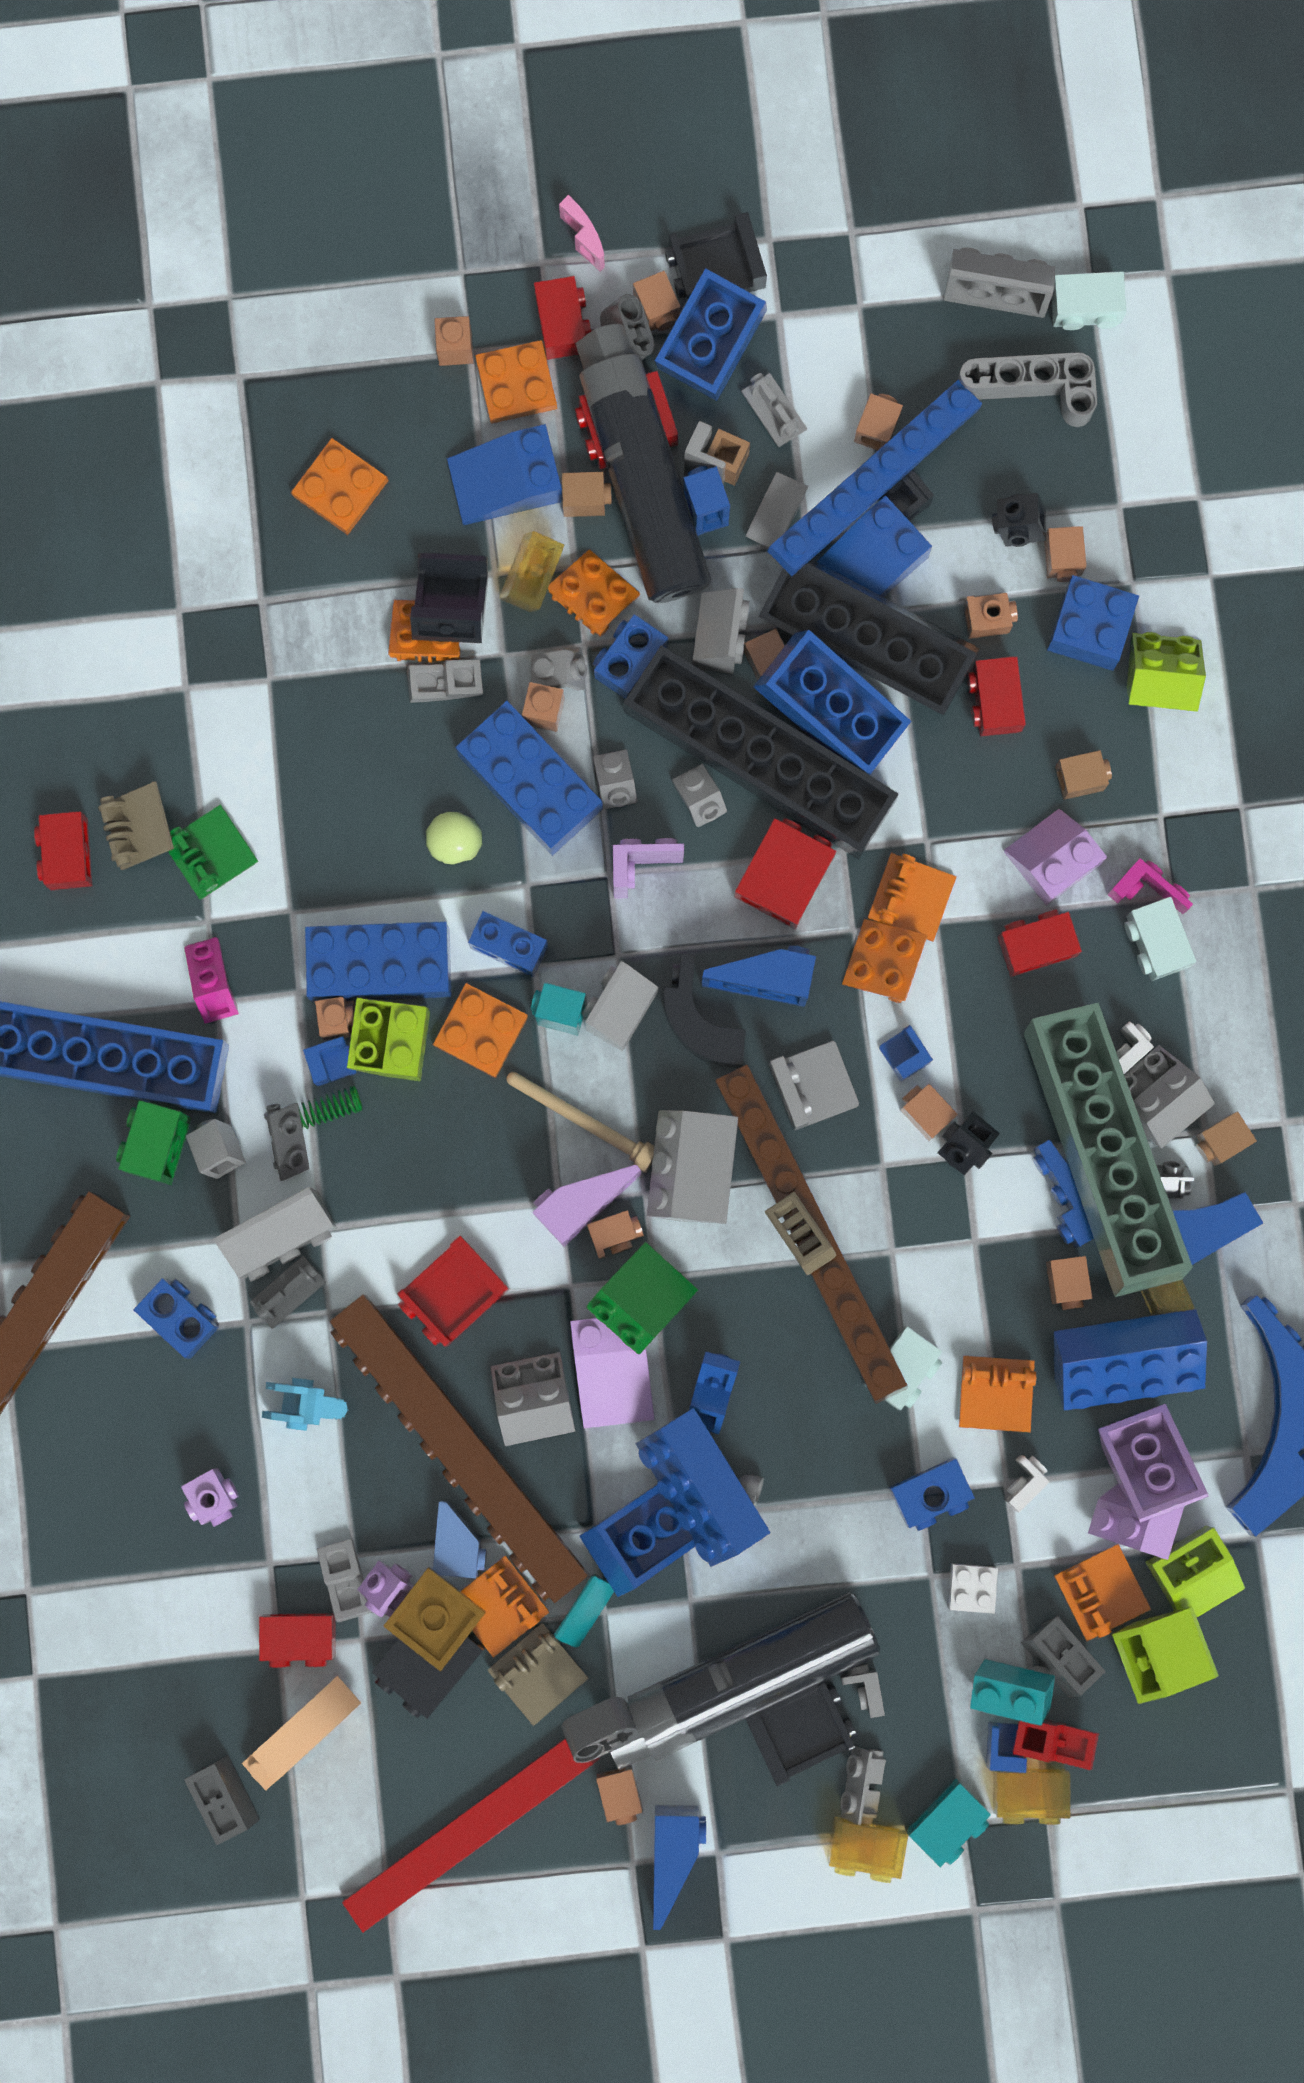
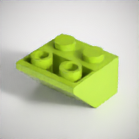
[1127,632,1206,712]
[347,998,430,1081]
[1145,1525,1245,1617]
[1112,1606,1219,1704]

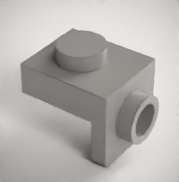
[531,649,587,691]
[593,749,637,809]
[672,764,727,827]

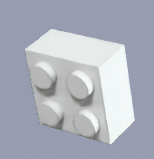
[948,1563,998,1614]

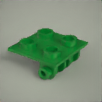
[168,804,259,900]

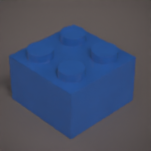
[1047,575,1139,671]

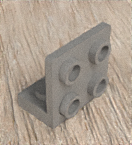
[769,1041,859,1131]

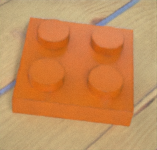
[475,340,557,424]
[291,438,388,535]
[433,983,529,1078]

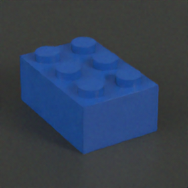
[655,268,767,401]

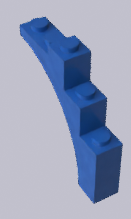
[1032,1140,1263,1265]
[1226,1295,1304,1537]

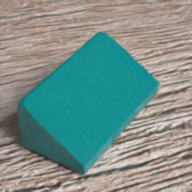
[554,1573,614,1647]

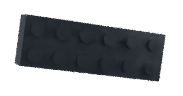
[758,559,980,715]

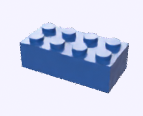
[753,630,911,775]
[455,701,603,856]
[305,922,452,1002]
[1054,1309,1207,1411]
[635,1408,771,1567]

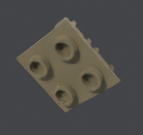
[98,782,174,870]
[487,1623,589,1726]

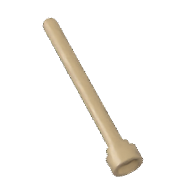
[507,1072,654,1173]

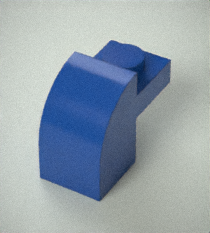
[688,1352,740,1434]

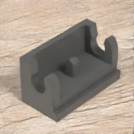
[1021,1616,1106,1698]
[184,1755,260,1846]

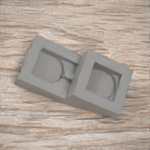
[745,472,809,547]
[407,659,483,703]
[317,1539,372,1623]

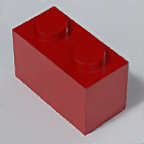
[534,276,591,360]
[967,656,1026,737]
[34,811,92,890]
[998,909,1082,977]
[259,1613,336,1668]

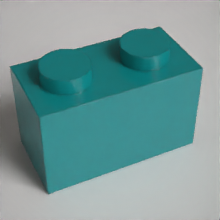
[531,983,587,1036]
[970,1659,1055,1726]
[906,1778,991,1868]

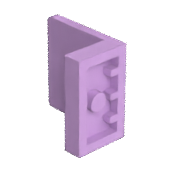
[613,838,684,899]

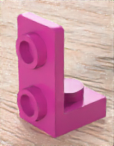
[1107,858,1193,914]
[184,937,239,1024]

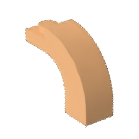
[242,1676,361,1791]

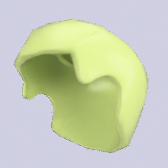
[426,812,482,865]

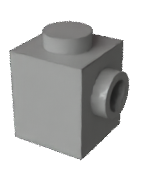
[186,1119,246,1179]

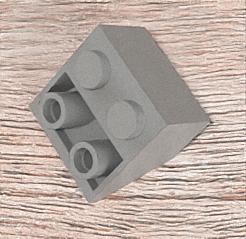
[692,588,750,674]
[583,961,658,1051]
[1124,1045,1215,1149]
[490,1352,575,1446]

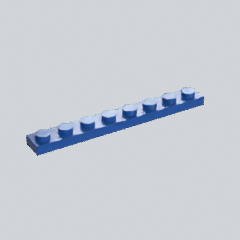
[767,380,982,576]

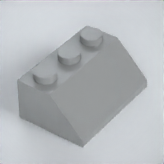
[943,247,1055,318]
[647,1110,738,1224]
[214,1187,337,1281]

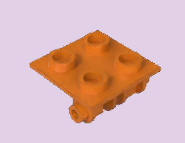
[546,549,641,637]
[388,600,460,663]
[868,853,957,942]
[842,919,928,1003]
[959,1356,1036,1433]
[1054,1544,1151,1641]
[461,1555,549,1658]

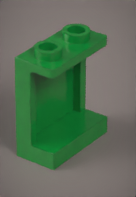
[587,1242,698,1354]

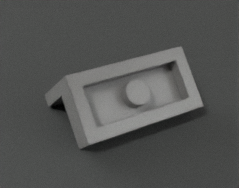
[684,421,726,485]

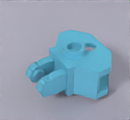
[262,1378,349,1431]

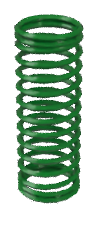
[281,1085,363,1129]

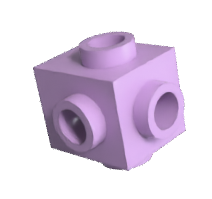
[181,1468,239,1527]
[357,1561,414,1617]

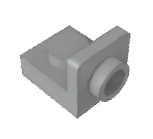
[840,1664,885,1718]

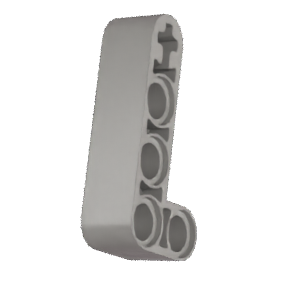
[958,353,1097,427]

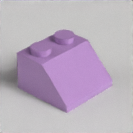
[1004,809,1107,906]
[1088,1484,1184,1560]

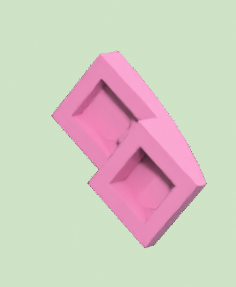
[559,195,605,272]

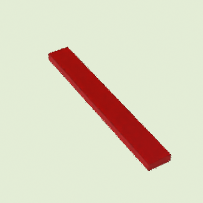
[342,1738,600,1933]

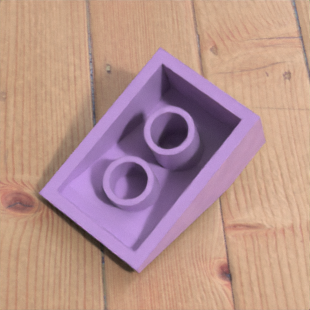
[532,1165,641,1247]
[570,1318,654,1428]
[1098,1404,1209,1523]

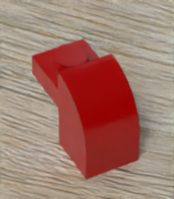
[1013,1719,1099,1770]

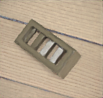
[764,1192,837,1275]

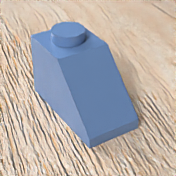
[433,1500,487,1578]

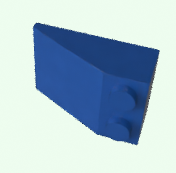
[447,424,563,525]
[817,496,932,597]
[702,946,816,1007]
[579,1485,696,1597]
[653,1805,706,1930]

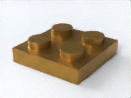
[383,1567,486,1672]

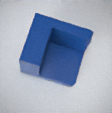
[879,1025,933,1082]
[303,1036,357,1087]
[986,1722,1027,1773]

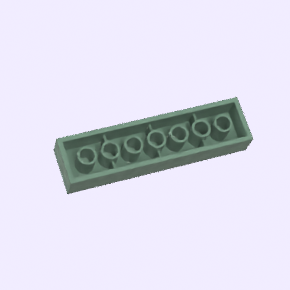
[1024,1002,1193,1297]

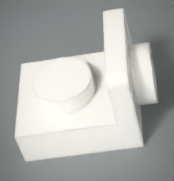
[1116,1021,1154,1074]
[1005,1455,1049,1512]

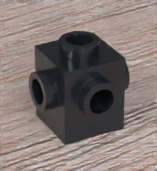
[992,493,1046,547]
[937,1111,1000,1176]

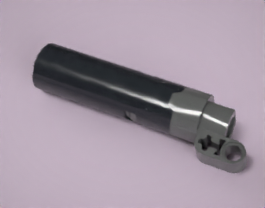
[576,294,711,603]
[561,1592,881,1770]

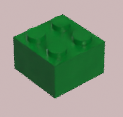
[116,1100,192,1186]

